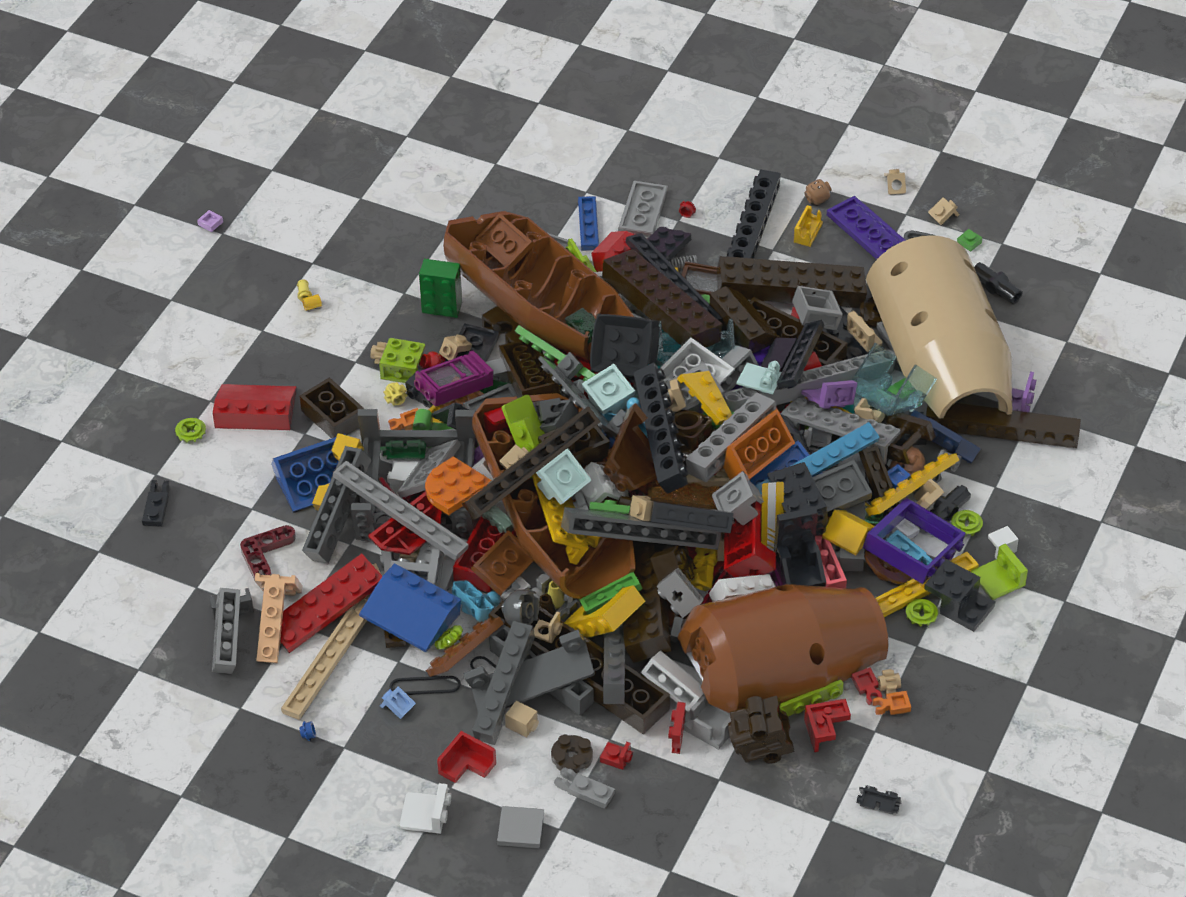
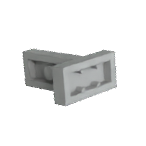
[390,549,444,587]

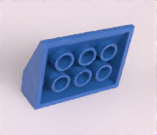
[271,434,346,512]
[359,563,461,652]

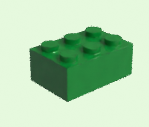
[419,259,462,318]

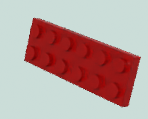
[280,553,382,653]

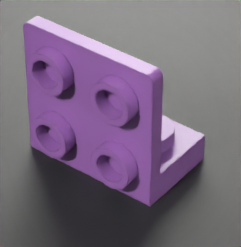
[1012,371,1037,412]
[801,380,857,409]

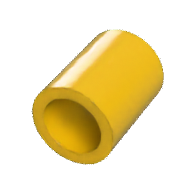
[302,294,322,311]

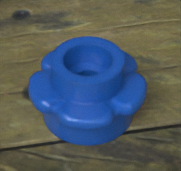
[299,721,316,741]

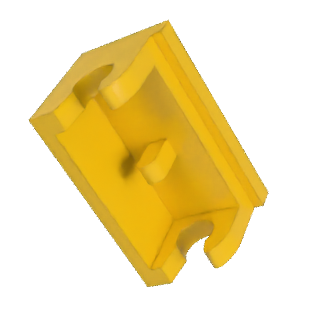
[794,205,823,247]

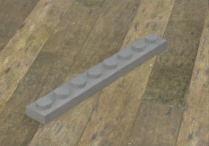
[333,461,469,561]

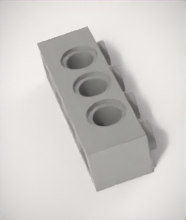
[212,588,240,674]

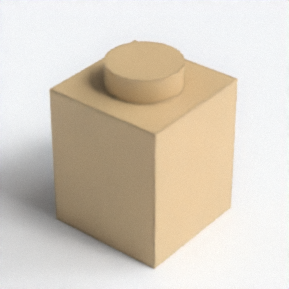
[505,701,539,738]

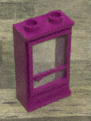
[414,351,494,407]

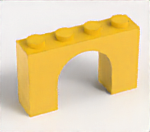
[564,585,645,638]

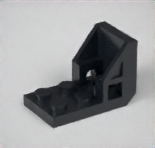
[773,507,826,587]

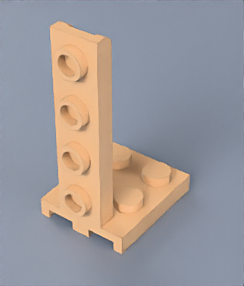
[255,573,302,663]

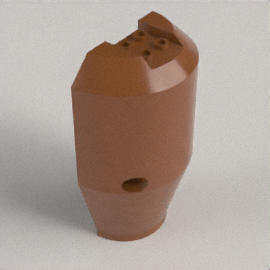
[678,584,888,713]

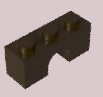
[482,306,520,344]

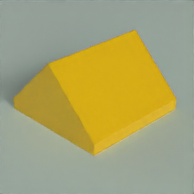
[822,510,875,555]

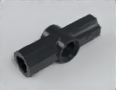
[974,262,1023,304]
[930,485,971,521]

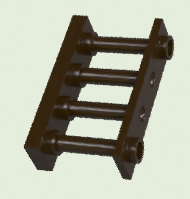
[866,404,936,465]

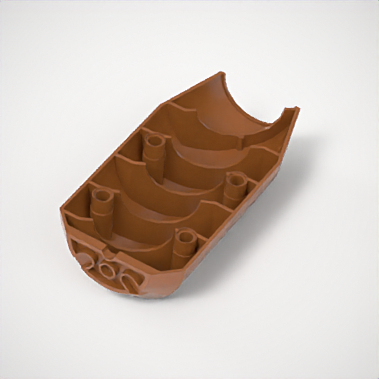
[443,211,634,362]
[472,393,635,599]

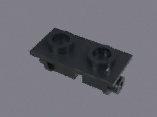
[856,785,902,815]

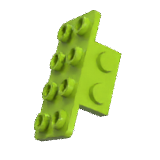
[502,395,545,479]

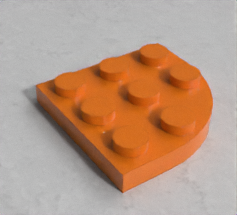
[425,456,492,515]

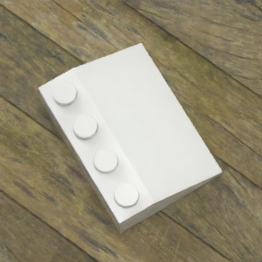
[661,338,735,405]

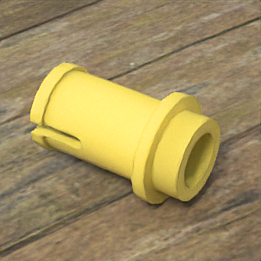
[297,279,312,302]

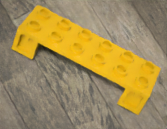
[532,473,589,565]

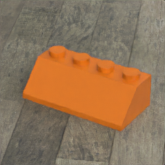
[724,409,795,480]

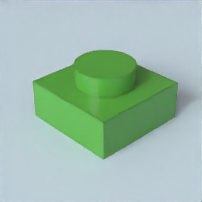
[957,229,983,252]

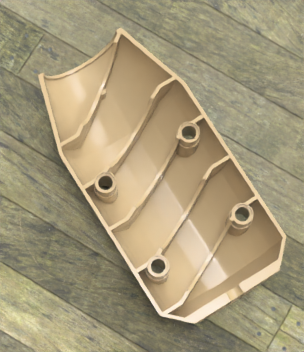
[866,236,1012,418]

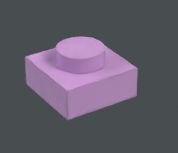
[197,210,223,232]

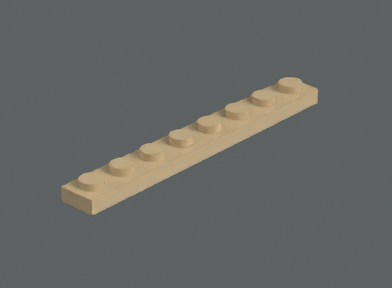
[281,595,370,720]

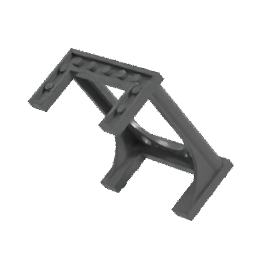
[351,409,478,541]

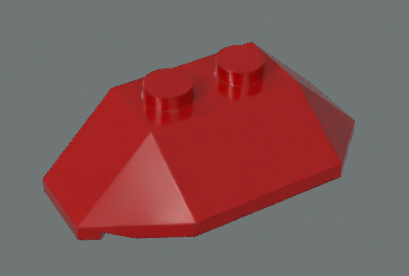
[591,231,637,272]
[368,491,442,555]

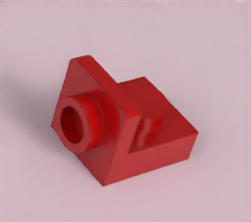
[600,742,633,770]

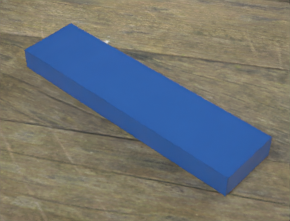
[578,196,599,251]

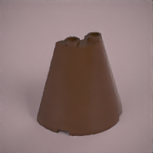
[603,403,684,492]

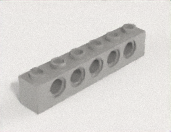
[686,392,776,482]

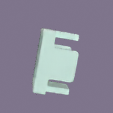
[582,364,636,416]
[536,448,591,505]

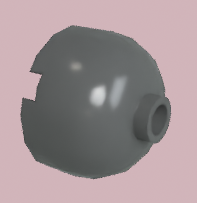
[502,589,539,627]

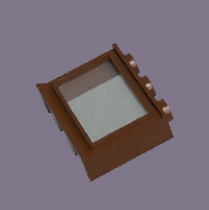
[681,261,718,295]

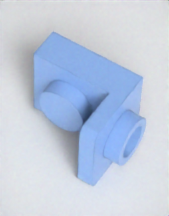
[380,686,416,719]

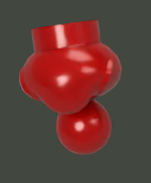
[419,351,446,369]

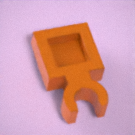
[388,408,418,430]
[873,691,911,715]

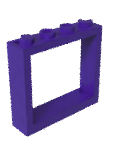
[863,497,966,584]

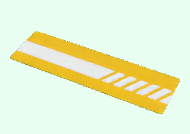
[761,482,784,551]

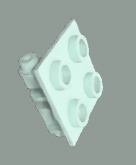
[736,361,782,394]

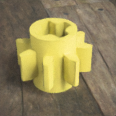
[383,382,407,406]

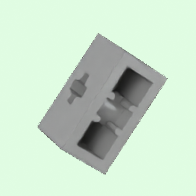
[657,568,703,618]

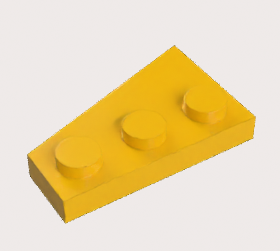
[677,371,732,425]

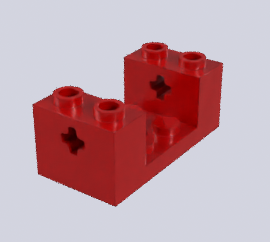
[724,495,776,578]

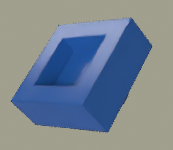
[887,464,911,489]

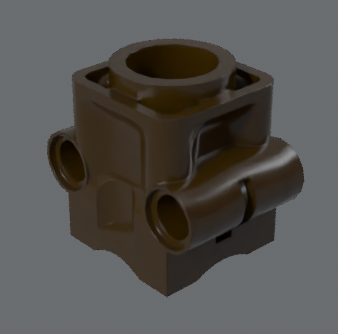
[673,409,717,465]
[728,696,795,764]

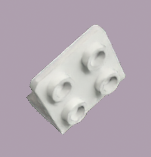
[581,462,629,507]
[400,783,451,834]

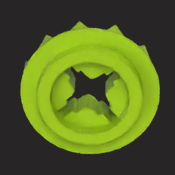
[175,418,206,443]
[951,510,983,536]
[906,599,938,627]
[434,625,463,650]

